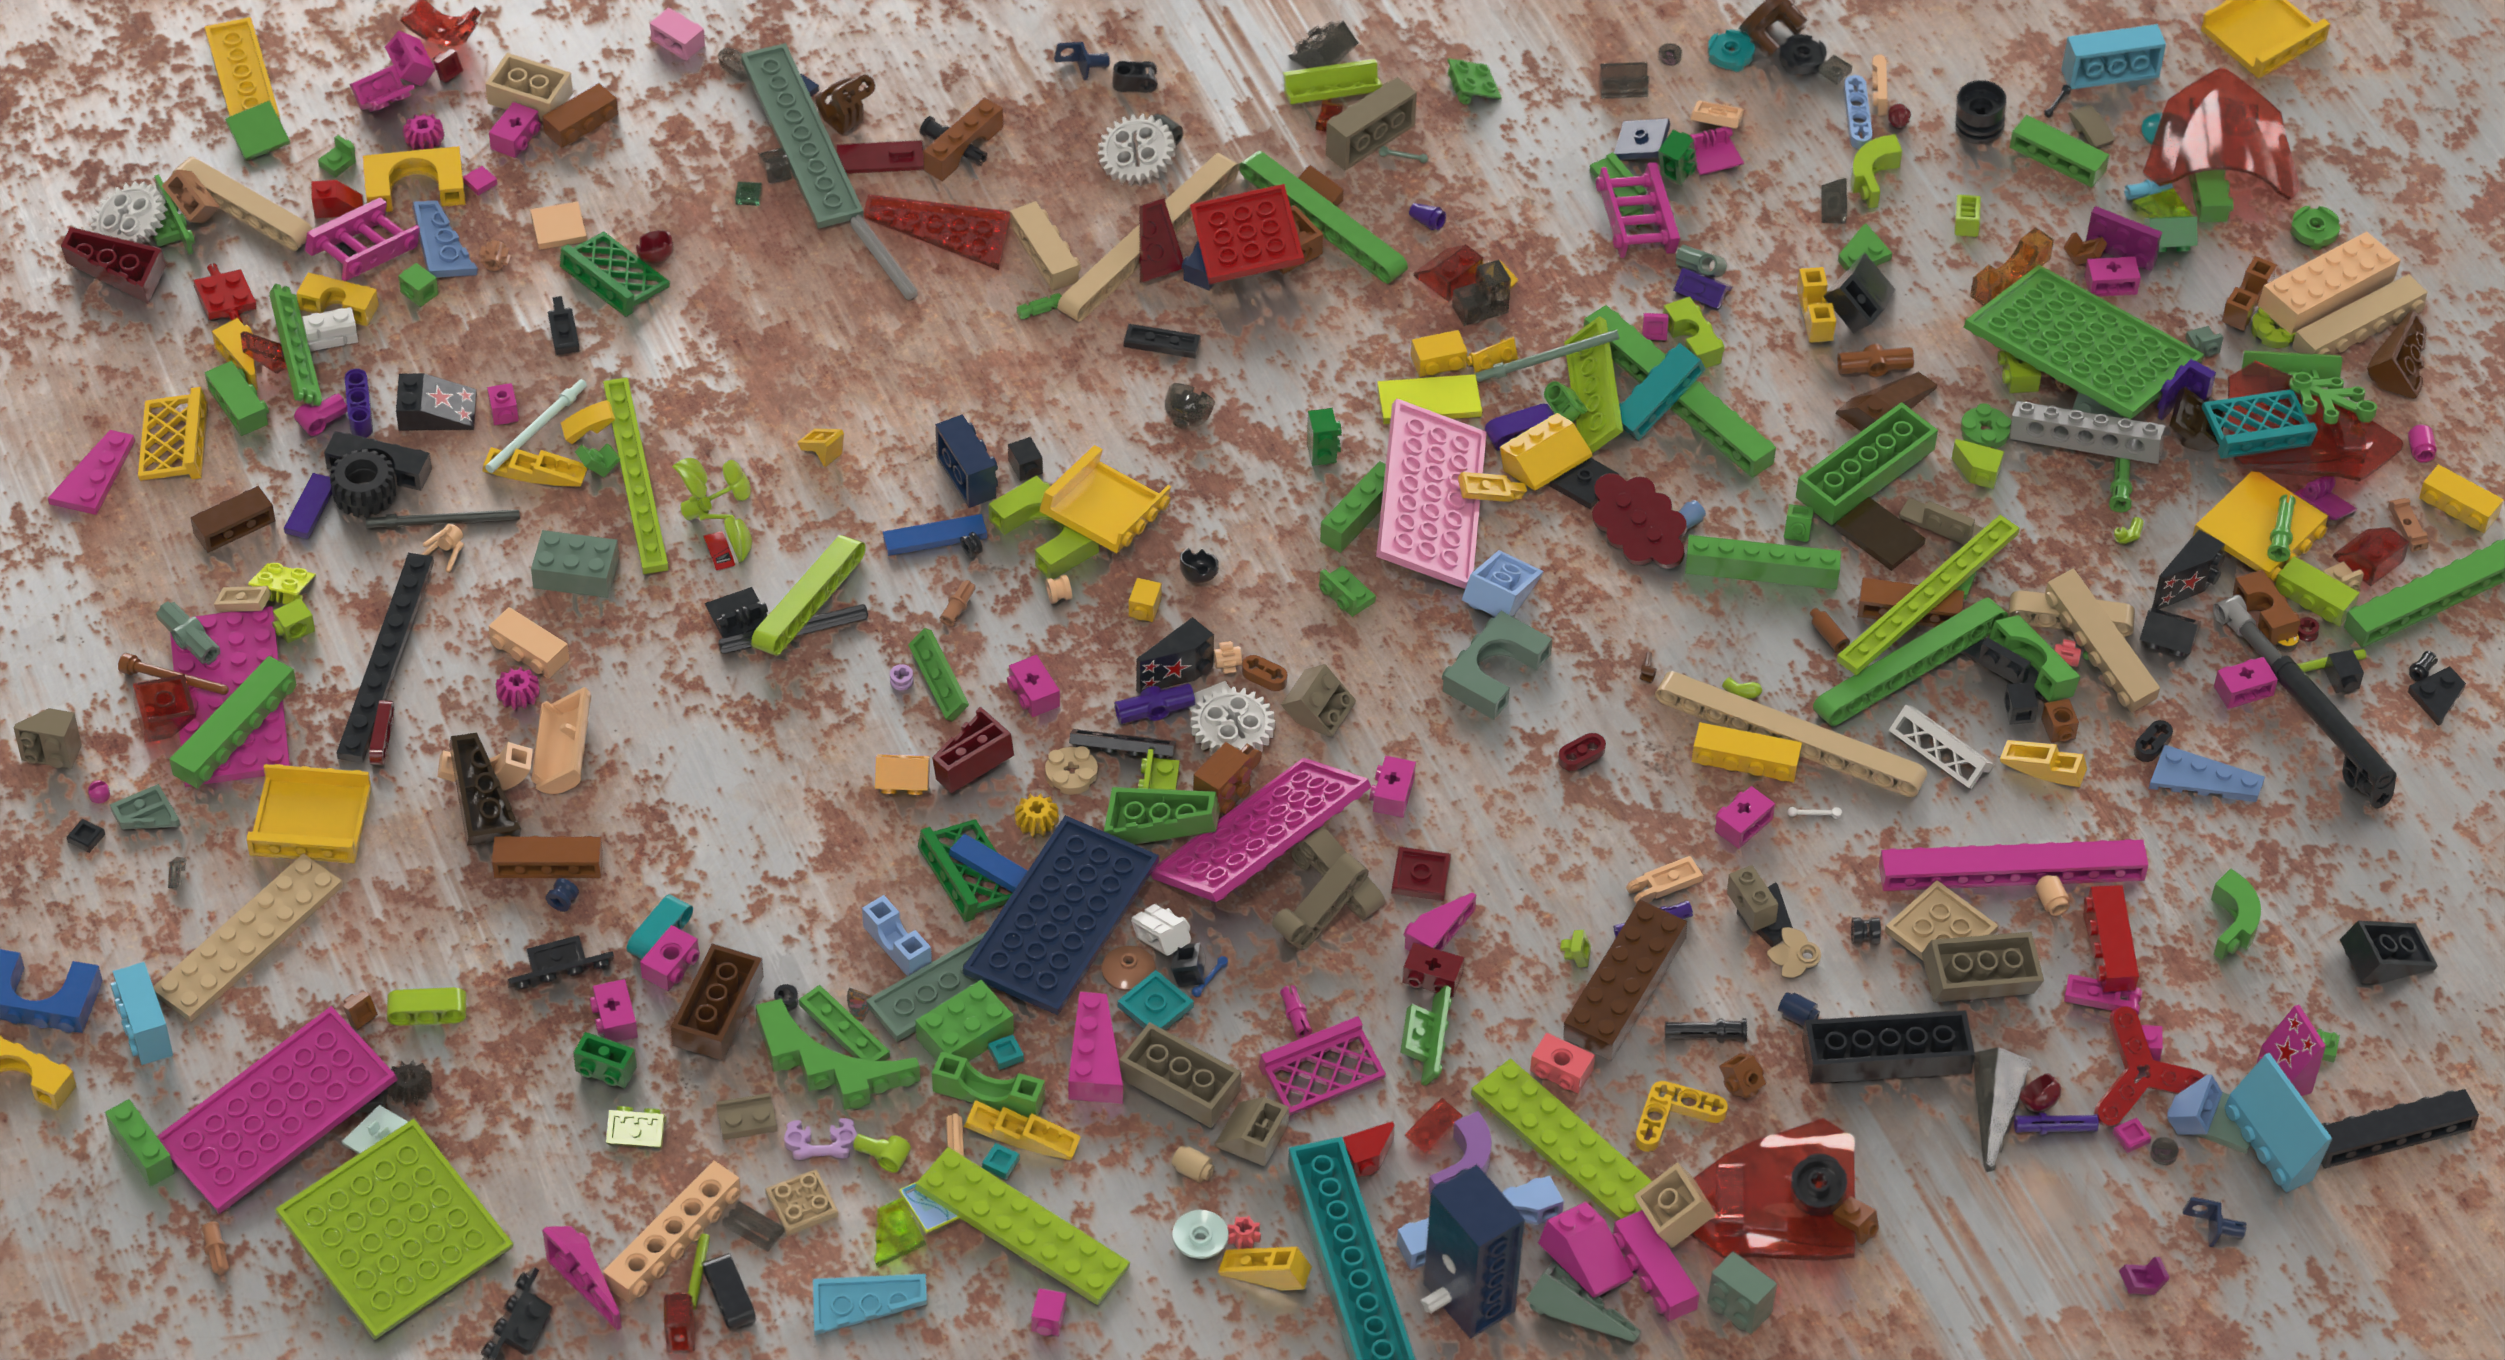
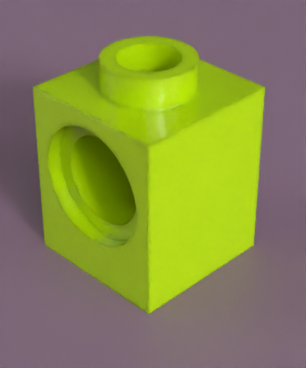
[272,598,315,644]

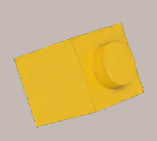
[1129,578,1162,622]

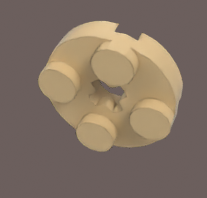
[1045,746,1098,795]

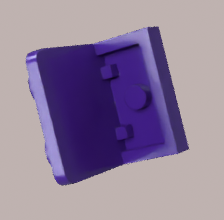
[2157,359,2216,420]

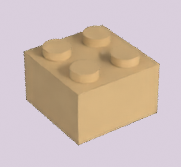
[1634,1162,1717,1248]

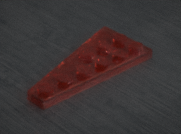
[864,194,1010,270]

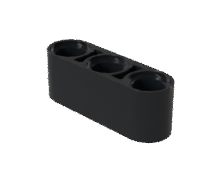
[702,1253,756,1330]

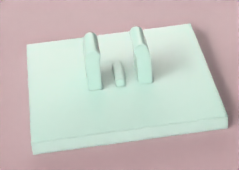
[342,1105,408,1154]

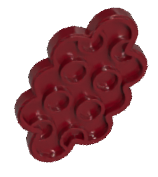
[1592,473,1687,569]

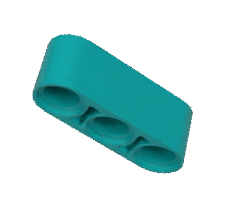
[626,894,693,959]

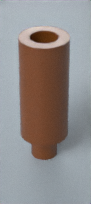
[1810,608,1850,652]

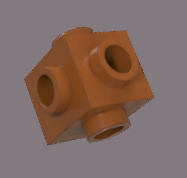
[1719,1053,1766,1098]

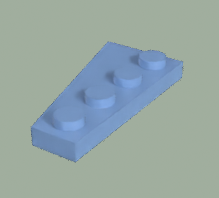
[2149,745,2265,802]

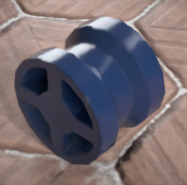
[545,878,579,912]

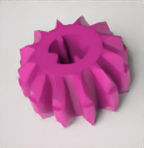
[403,113,444,151]
[495,667,540,711]

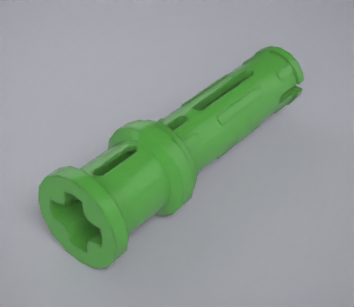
[2109,457,2133,513]
[2267,495,2296,562]

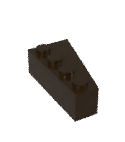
[449,732,521,846]

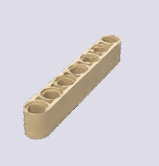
[172,156,313,251]

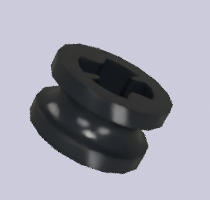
[960,532,983,558]
[774,984,799,1011]

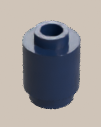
[1778,992,1820,1027]

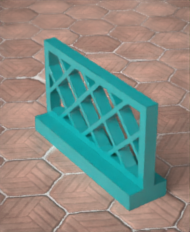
[2202,389,2318,459]

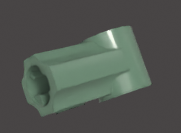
[1675,244,1727,278]

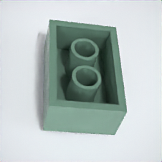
[531,530,619,598]

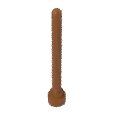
[118,653,229,695]

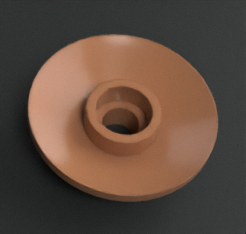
[1102,946,1155,991]

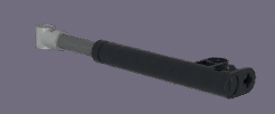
[2213,595,2397,809]

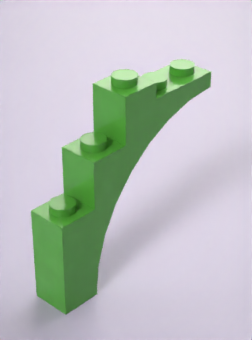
[755,998,920,1110]

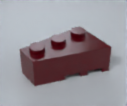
[932,706,1014,793]

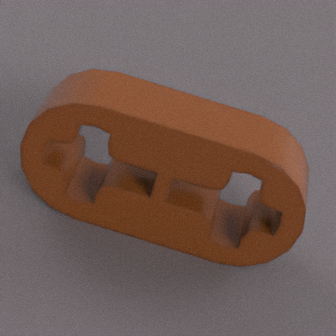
[1242,655,1288,691]

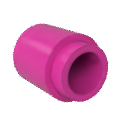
[2408,425,2437,463]

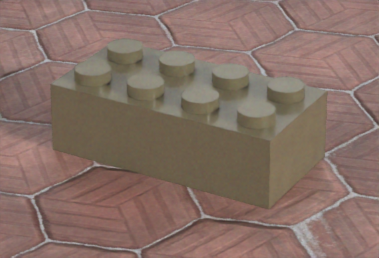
[1326,77,1417,171]
[1922,932,2044,1002]
[1119,1022,1241,1128]

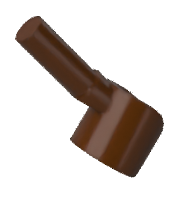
[1639,652,1657,683]

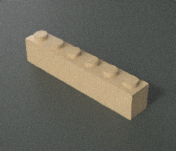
[2292,274,2428,355]
[2045,568,2160,713]

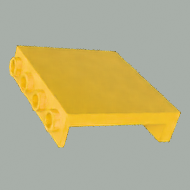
[2201,0,2331,79]
[1039,445,1171,554]
[2192,469,2328,582]
[246,764,372,864]

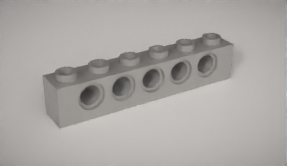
[2010,401,2165,464]

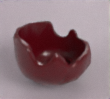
[636,230,673,264]
[2019,1073,2061,1112]

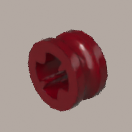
[2298,617,2319,642]

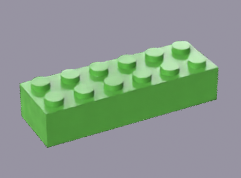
[1796,402,1938,526]

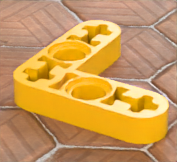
[1635,1081,1728,1152]

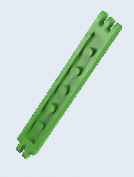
[269,283,322,406]

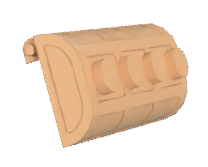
[531,687,592,794]

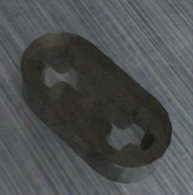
[718,47,750,82]

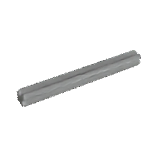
[850,215,918,300]

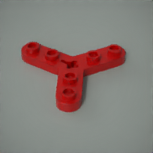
[2094,1006,2205,1126]

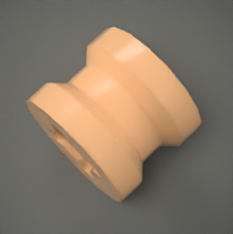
[1045,575,1072,604]

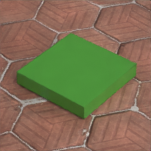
[225,100,290,162]

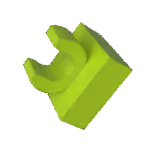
[1560,929,1591,968]

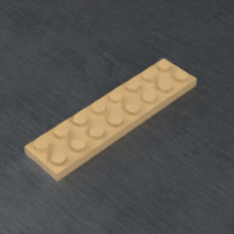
[153,854,343,1022]

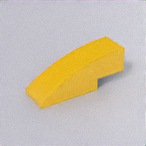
[2000,740,2087,787]

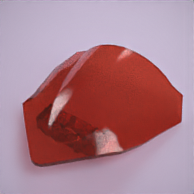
[2143,68,2301,200]
[2227,361,2403,482]
[1690,1118,1855,1261]

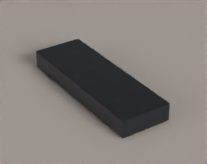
[1124,324,1201,359]

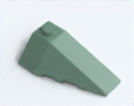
[1525,1261,1641,1342]

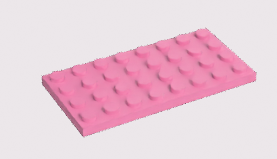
[1376,398,1486,589]

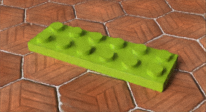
[1564,316,1623,453]

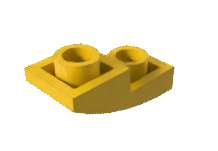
[561,400,615,444]

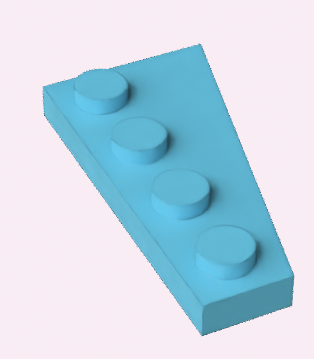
[813,1274,927,1335]

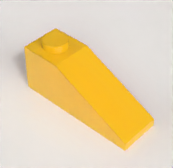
[212,318,258,391]
[1218,1247,1312,1290]

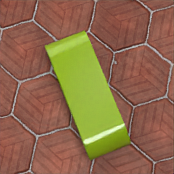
[387,987,466,1026]

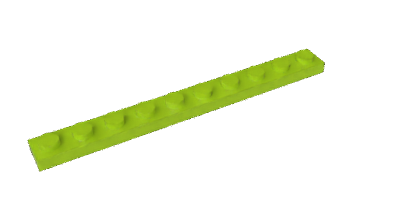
[603,377,668,574]
[1837,515,2020,675]

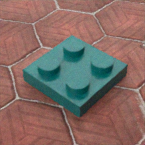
[1117,970,1194,1030]

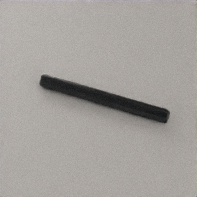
[718,604,868,654]

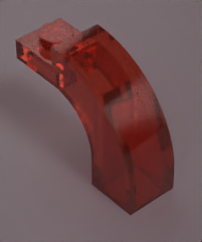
[400,0,481,47]

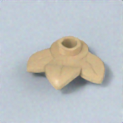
[1767,928,1821,978]

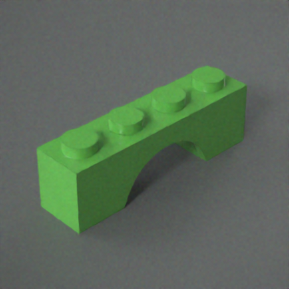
[1989,615,2081,702]
[932,1052,1045,1118]

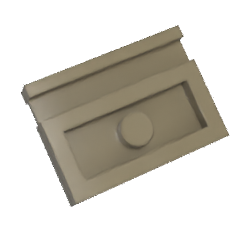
[716,1093,777,1140]

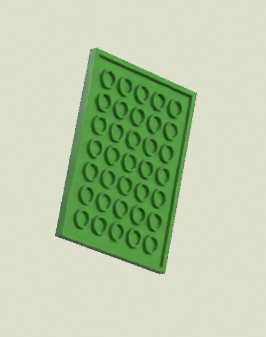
[1963,265,2204,419]

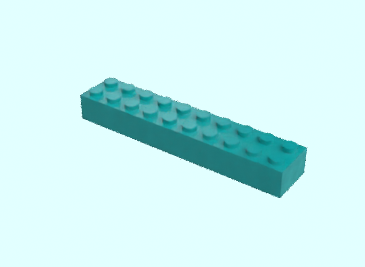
[1288,1136,1416,1360]

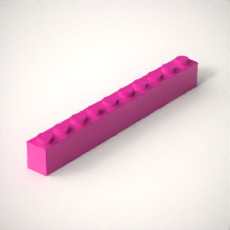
[1879,839,2149,891]

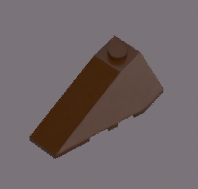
[2367,309,2427,399]
[1836,372,1937,431]

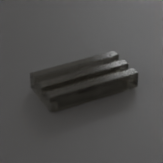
[722,1201,784,1252]

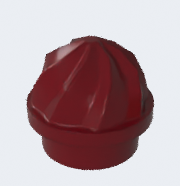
[1887,104,1911,129]

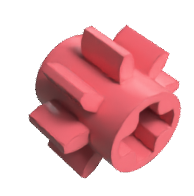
[2054,639,2081,667]
[1227,1216,1261,1249]

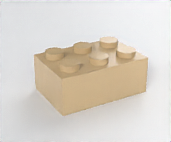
[485,53,573,121]

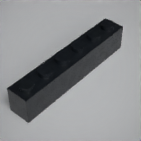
[2321,1089,2479,1169]

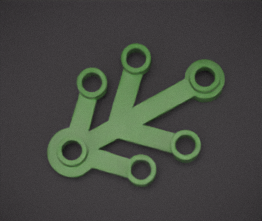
[2289,372,2377,424]

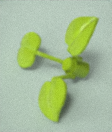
[672,458,752,563]

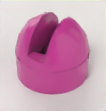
[88,780,110,804]

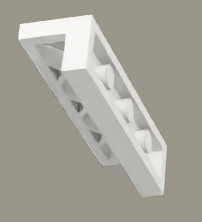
[1889,705,1995,789]

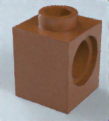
[2041,699,2079,743]

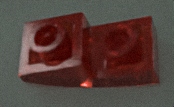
[1404,1098,1463,1155]

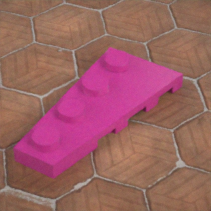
[48,430,135,515]

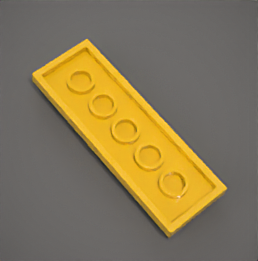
[204,17,280,120]

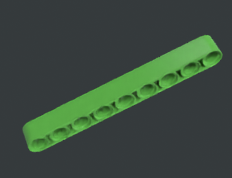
[1239,151,1408,284]
[1813,598,2008,726]

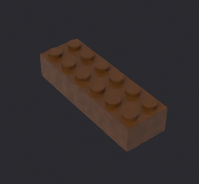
[1563,899,1687,1061]

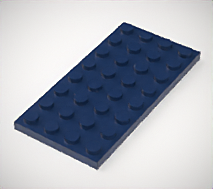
[963,815,1159,1016]

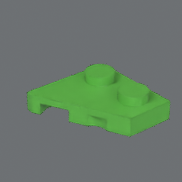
[1838,223,1892,271]

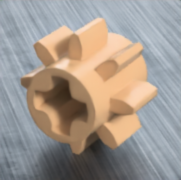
[1214,641,1242,674]

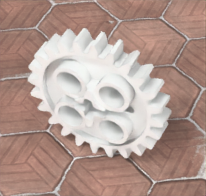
[1098,114,1176,186]
[90,181,167,244]
[1190,687,1275,756]

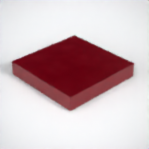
[1391,847,1451,901]

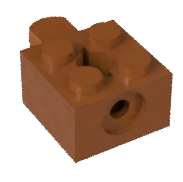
[1279,205,1323,274]
[1193,742,1262,820]

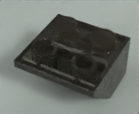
[1288,20,1359,69]

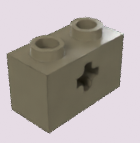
[1727,865,1778,932]

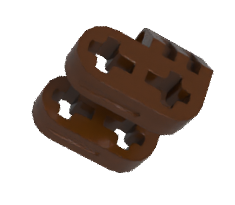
[815,75,875,134]

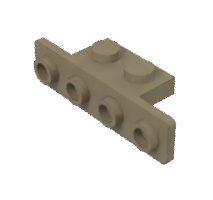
[1899,498,1984,545]

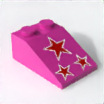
[2257,1004,2326,1096]

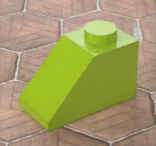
[1952,439,2004,489]

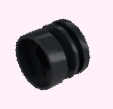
[1955,80,2006,144]

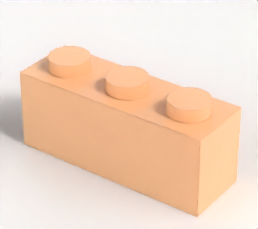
[489,607,569,679]

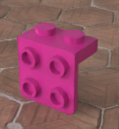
[349,65,415,112]

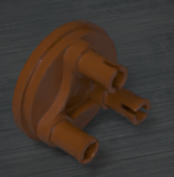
[1739,0,1808,56]

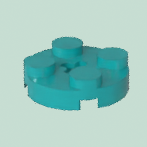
[1707,29,1755,72]

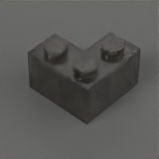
[1452,260,1511,326]

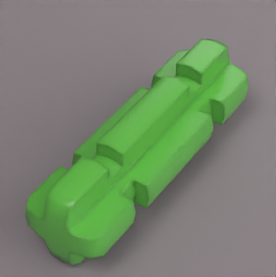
[1017,293,1061,320]

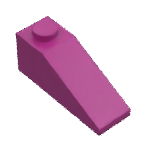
[1404,892,1476,951]

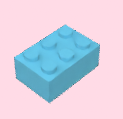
[110,962,173,1065]

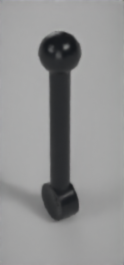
[2044,85,2071,118]

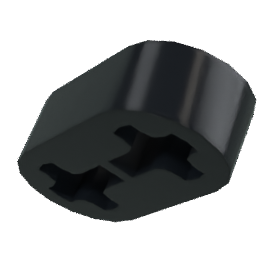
[2134,720,2173,762]

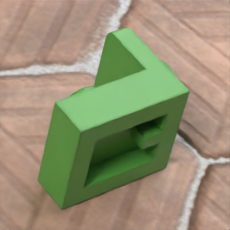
[318,135,356,178]
[575,444,620,477]
[1784,504,1814,542]

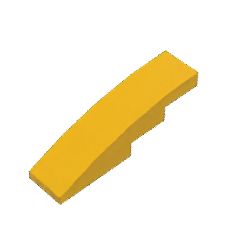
[482,447,588,486]
[963,1100,1081,1160]

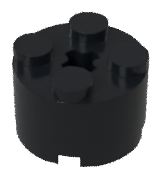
[1790,1154,1847,1216]

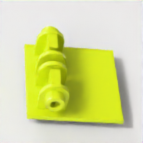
[248,563,316,604]

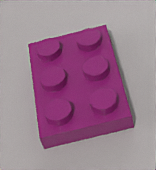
[2086,206,2162,271]

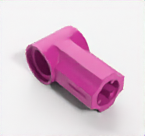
[294,393,348,436]

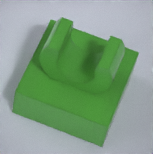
[2315,1029,2340,1063]

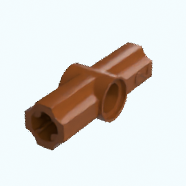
[1837,344,1914,377]

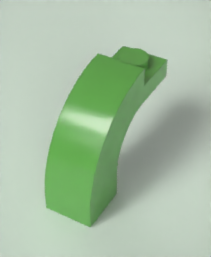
[2211,868,2261,960]

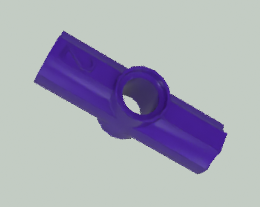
[1114,683,1195,724]

